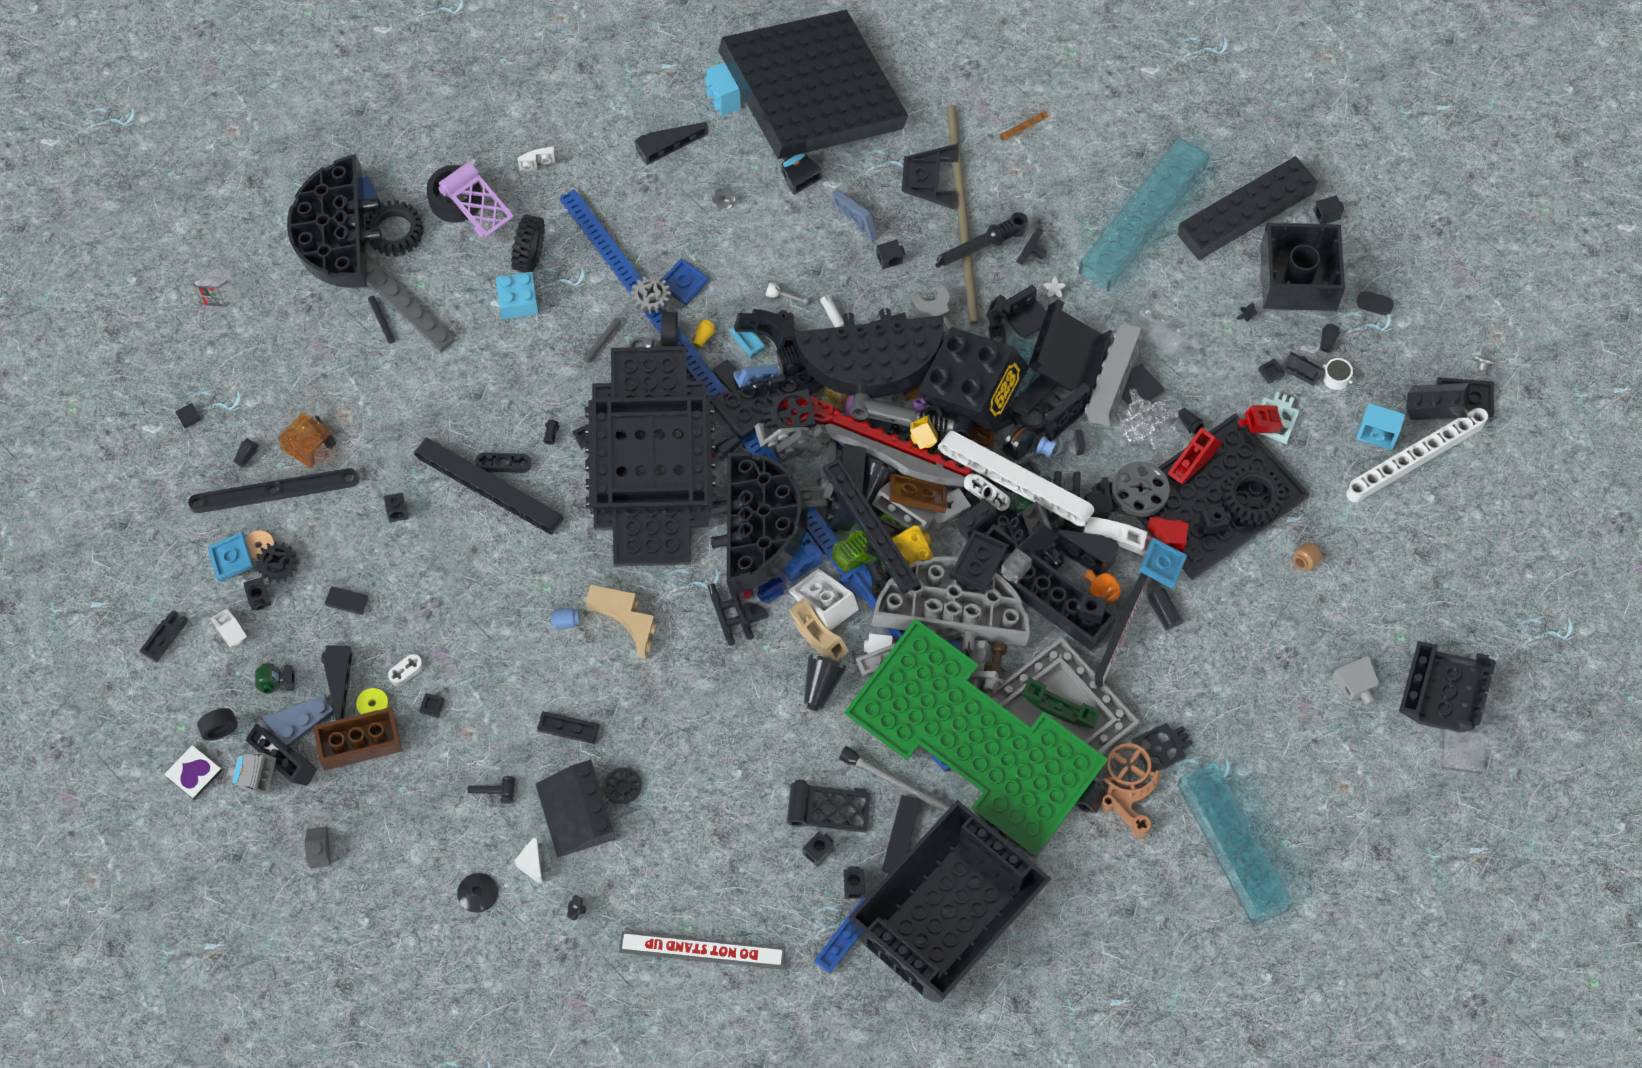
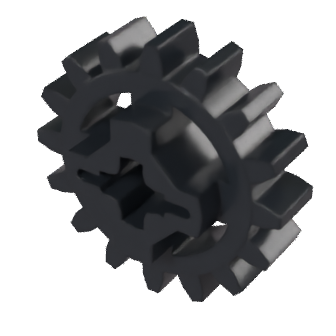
[255,541,299,584]

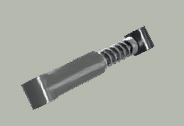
[850,393,974,439]

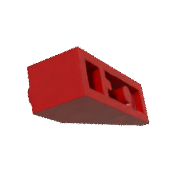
[1167,427,1222,485]

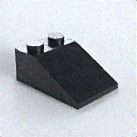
[1054,530,1119,576]

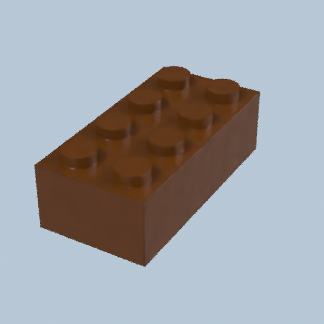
[313,707,403,771]

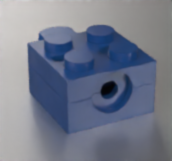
[782,531,823,582]

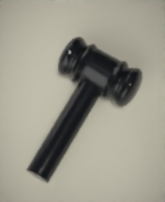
[468,776,516,804]

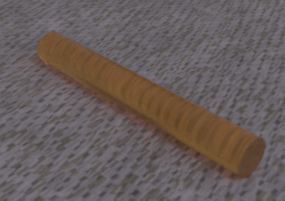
[1000,111,1048,141]

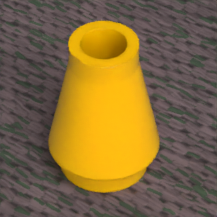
[692,319,716,348]

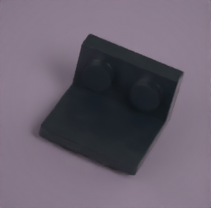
[1004,285,1046,339]

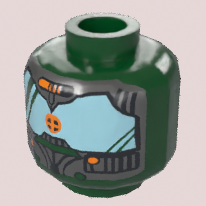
[255,663,280,694]

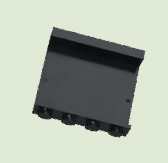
[1028,299,1112,394]

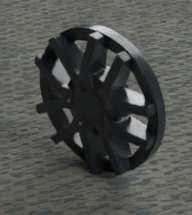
[604,768,642,804]

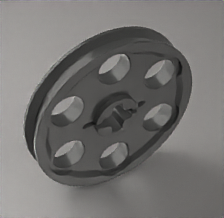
[1112,462,1170,517]

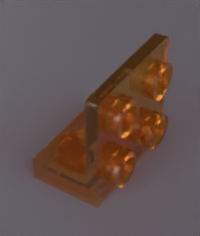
[279,413,332,468]

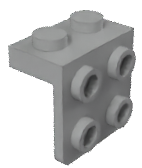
[754,422,809,449]

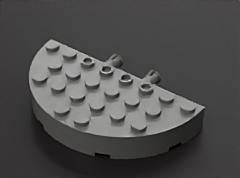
[871,556,1030,654]

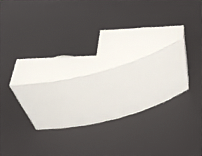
[518,147,555,171]

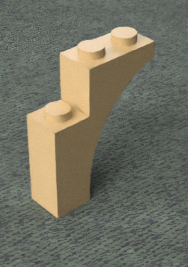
[586,585,657,659]

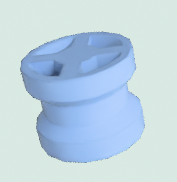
[1036,436,1057,459]

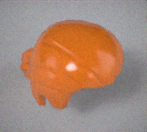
[1084,570,1121,605]

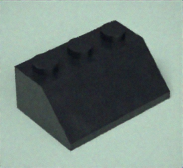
[1406,383,1470,420]

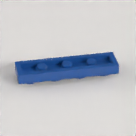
[814,897,866,975]

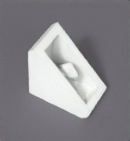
[515,838,543,883]

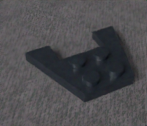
[902,143,959,210]

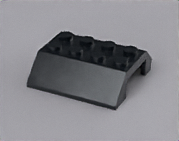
[1399,641,1496,733]

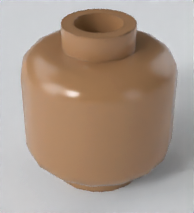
[1293,542,1322,571]

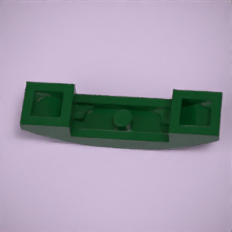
[1021,677,1101,729]

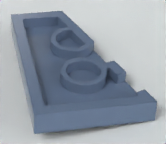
[262,695,334,747]

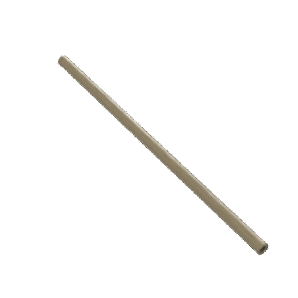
[947,105,979,326]

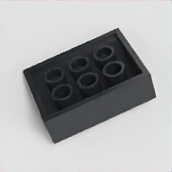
[535,759,616,858]

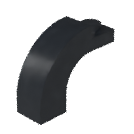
[734,309,797,350]

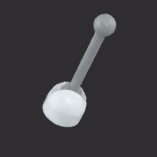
[766,282,810,305]

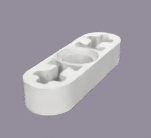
[964,474,1010,511]

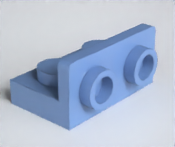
[733,365,779,388]

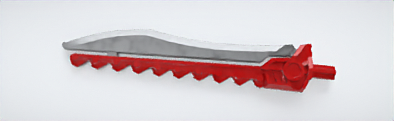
[779,396,974,487]

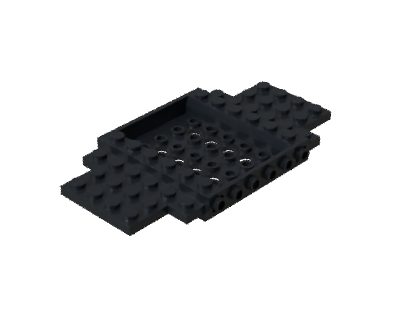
[585,346,716,566]

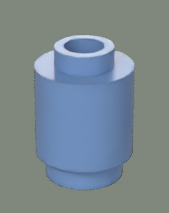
[550,608,579,629]

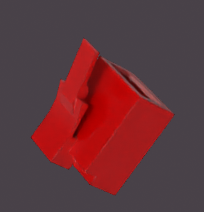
[1238,405,1283,434]

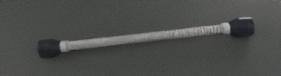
[839,746,1001,834]

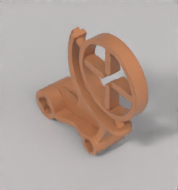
[1101,743,1161,839]

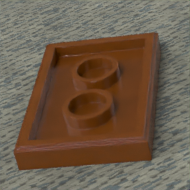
[889,474,947,513]

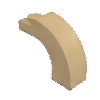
[789,598,849,661]

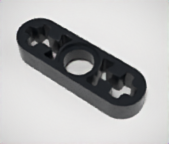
[476,452,531,473]

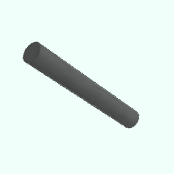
[583,318,621,363]

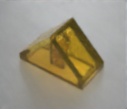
[824,387,852,409]

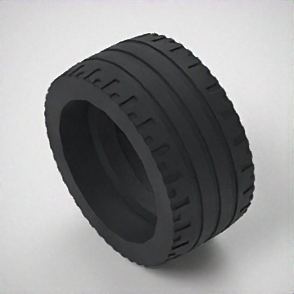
[426,165,482,223]

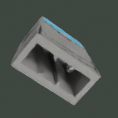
[228,753,276,795]

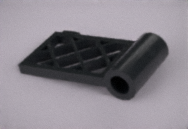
[787,780,870,833]

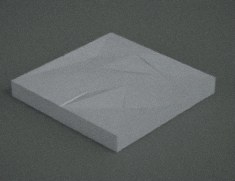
[986,637,1140,755]

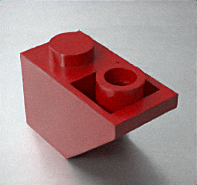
[1147,517,1188,552]

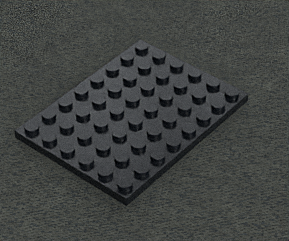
[1119,413,1310,580]

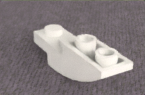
[1083,517,1153,556]

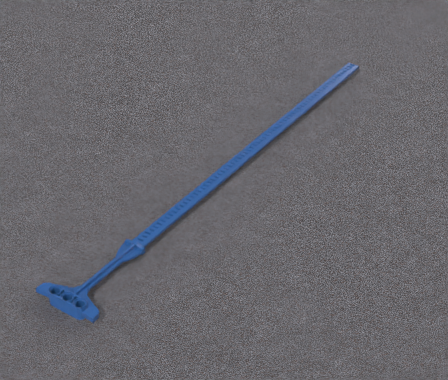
[559,189,963,653]

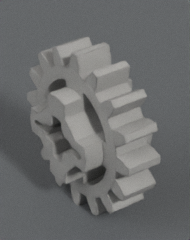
[631,275,671,314]

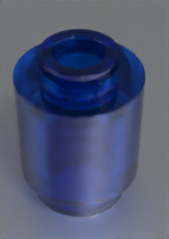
[757,577,787,604]

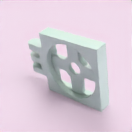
[1257,391,1300,444]

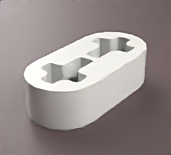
[388,654,423,686]

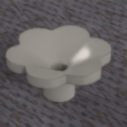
[1473,355,1497,371]

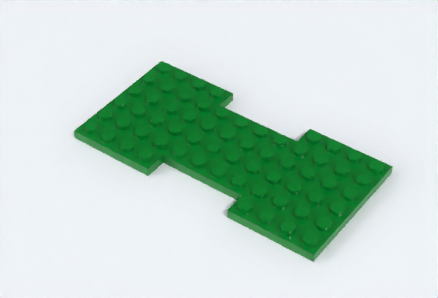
[844,619,1108,857]

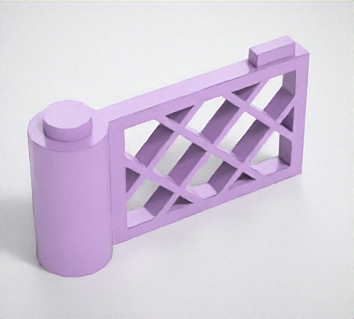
[438,162,514,239]

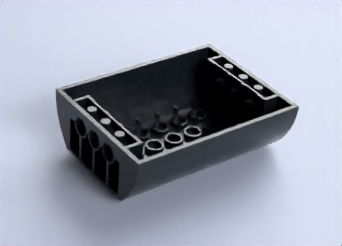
[849,799,1052,1003]

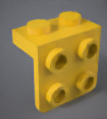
[891,525,934,565]

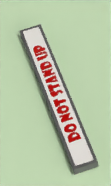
[619,931,785,970]

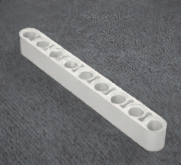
[1346,408,1488,502]
[938,431,1095,526]

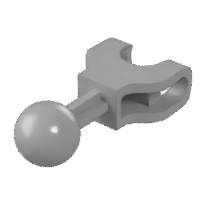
[910,284,961,342]

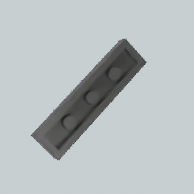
[820,439,836,499]

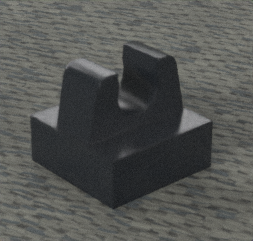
[986,294,1011,320]

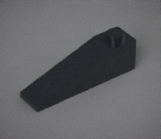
[635,122,708,165]
[321,645,353,720]
[246,724,318,786]

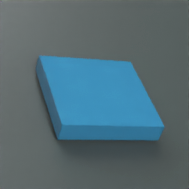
[208,532,255,582]
[1138,538,1187,589]

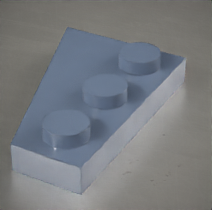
[831,189,878,243]

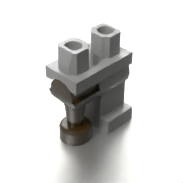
[968,640,1008,693]

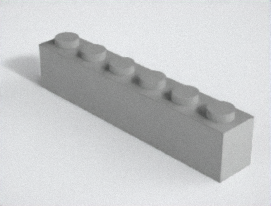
[1085,324,1143,426]

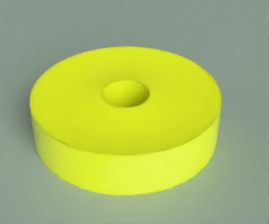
[356,688,389,714]

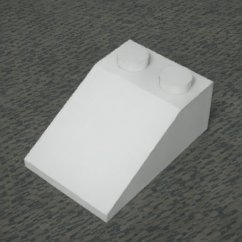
[789,568,859,631]

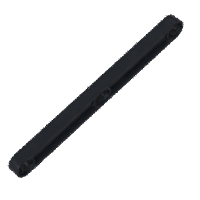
[188,468,359,513]

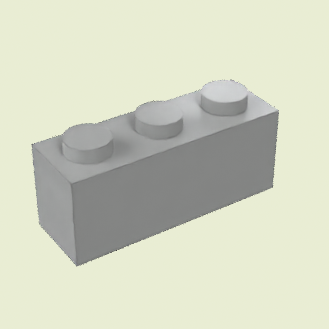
[872,482,936,533]

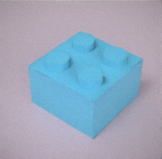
[704,62,741,116]
[496,272,538,319]
[1356,403,1405,450]

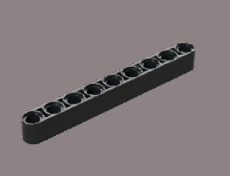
[414,438,564,535]

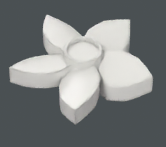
[1044,276,1066,297]

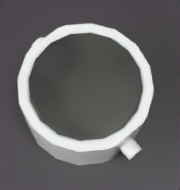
[1322,358,1353,390]

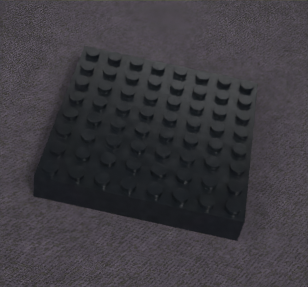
[718,10,908,159]

